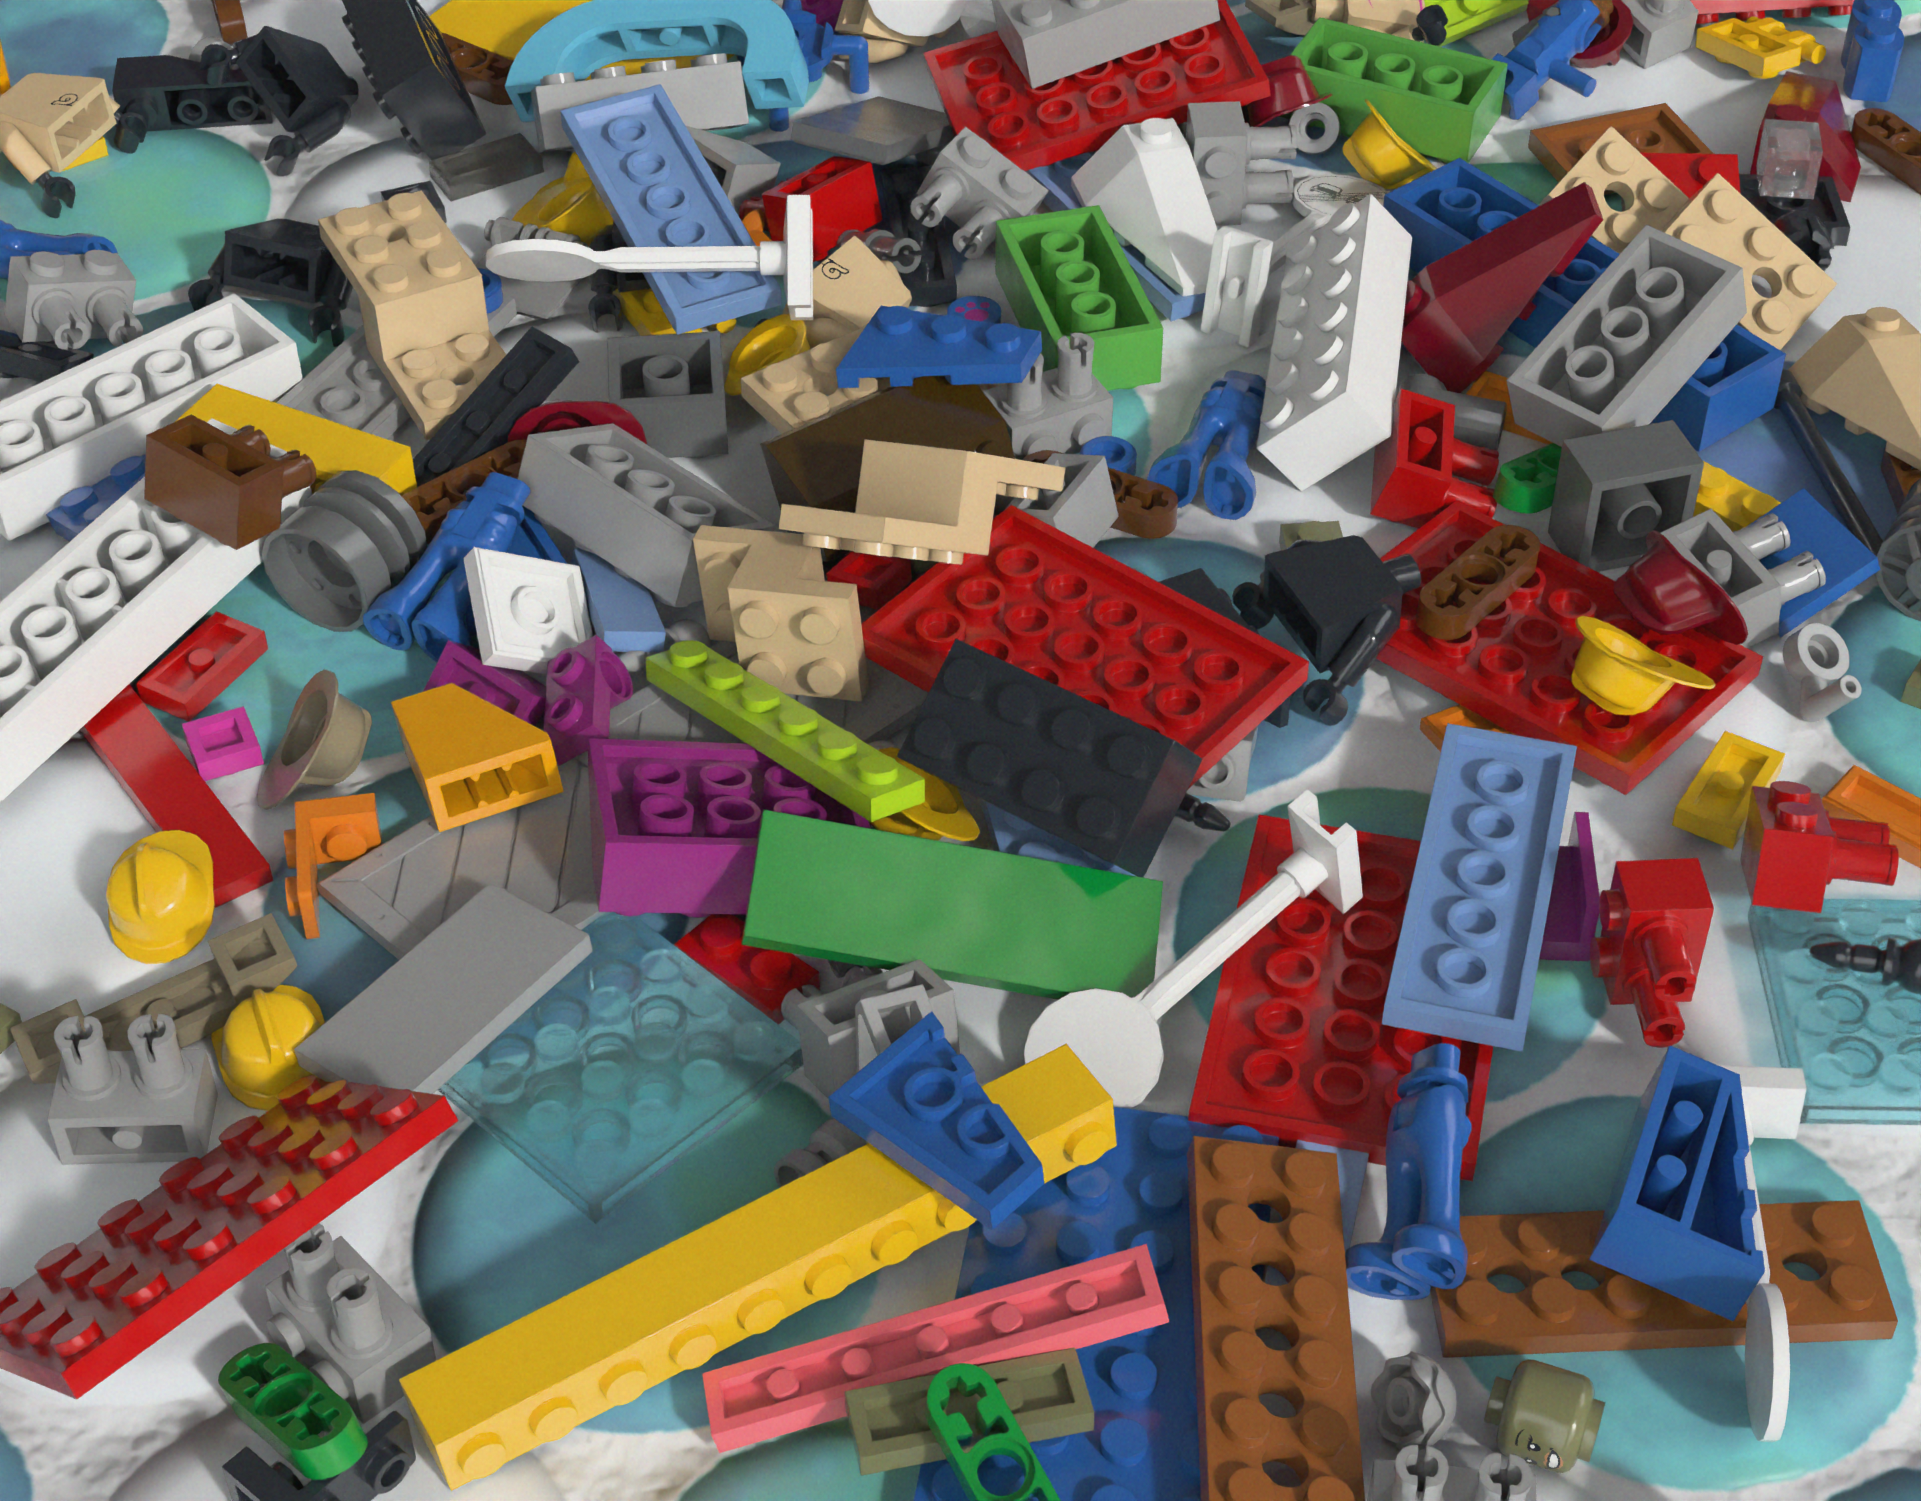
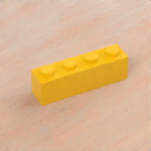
[175,384,417,496]

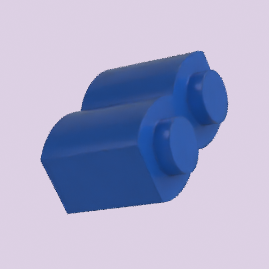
[1841,0,1904,102]

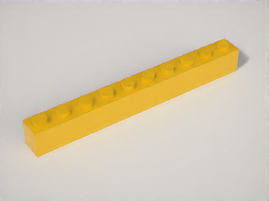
[399,1043,1117,1491]

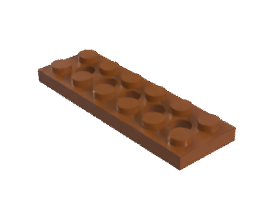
[1187,1136,1365,1501]
[1430,1200,1898,1358]

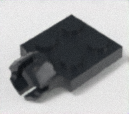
[1739,174,1851,271]

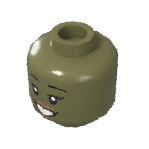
[1484,1359,1606,1473]

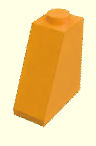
[391,683,564,832]

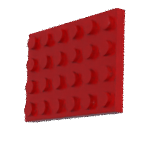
[923,0,1271,171]
[1376,500,1764,795]
[861,505,1309,789]
[1188,814,1493,1182]
[0,1075,458,1399]

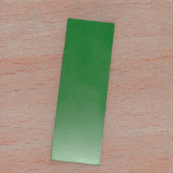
[741,810,1163,1000]

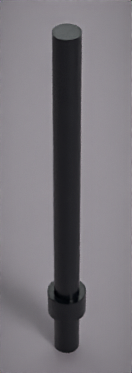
[1774,369,1883,579]

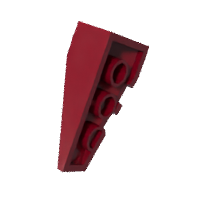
[1750,71,1861,202]
[1401,182,1604,393]

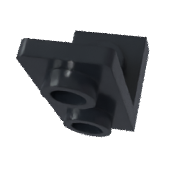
[222,1411,416,1501]

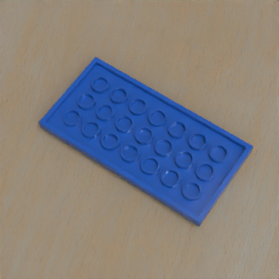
[914,1107,1279,1501]

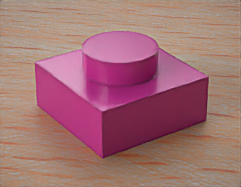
[182,706,264,781]

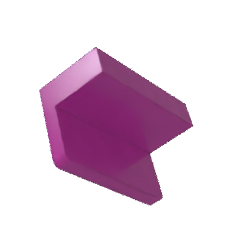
[423,640,546,727]
[1539,812,1600,962]

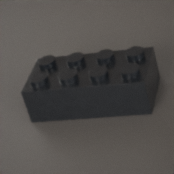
[341,0,487,167]
[897,639,1203,878]

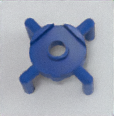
[702,0,869,132]

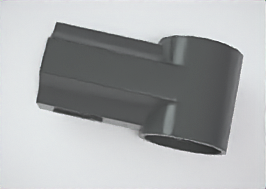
[1396,374,1507,450]

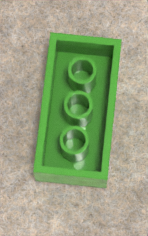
[1278,17,1508,163]
[995,205,1163,391]

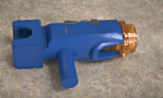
[1492,0,1613,120]

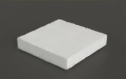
[463,547,593,674]

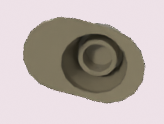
[257,669,372,810]

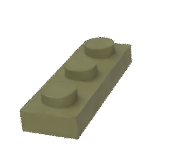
[845,1347,1094,1476]

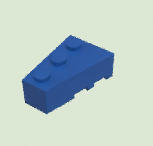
[1589,1045,1765,1321]

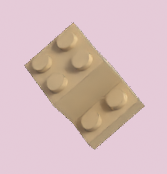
[693,525,869,702]

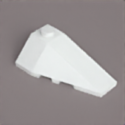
[1071,118,1218,296]

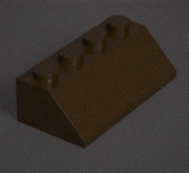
[760,376,1015,562]

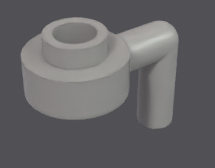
[1258,102,1341,155]
[1783,623,1862,722]

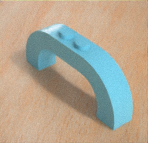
[505,0,809,122]

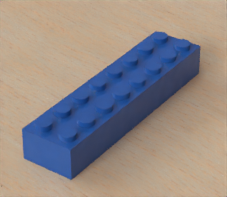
[1383,158,1786,452]

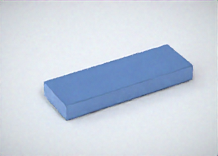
[571,548,666,652]

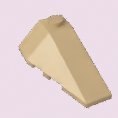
[1788,307,1921,471]

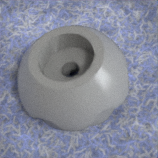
[1371,1351,1457,1451]

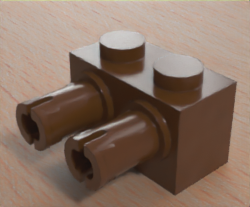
[144,414,317,550]

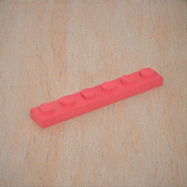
[702,1244,1170,1453]

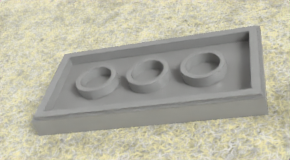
[294,882,593,1094]

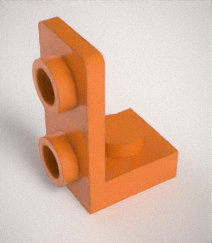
[284,793,383,939]

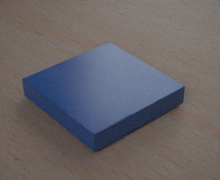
[1748,488,1880,638]

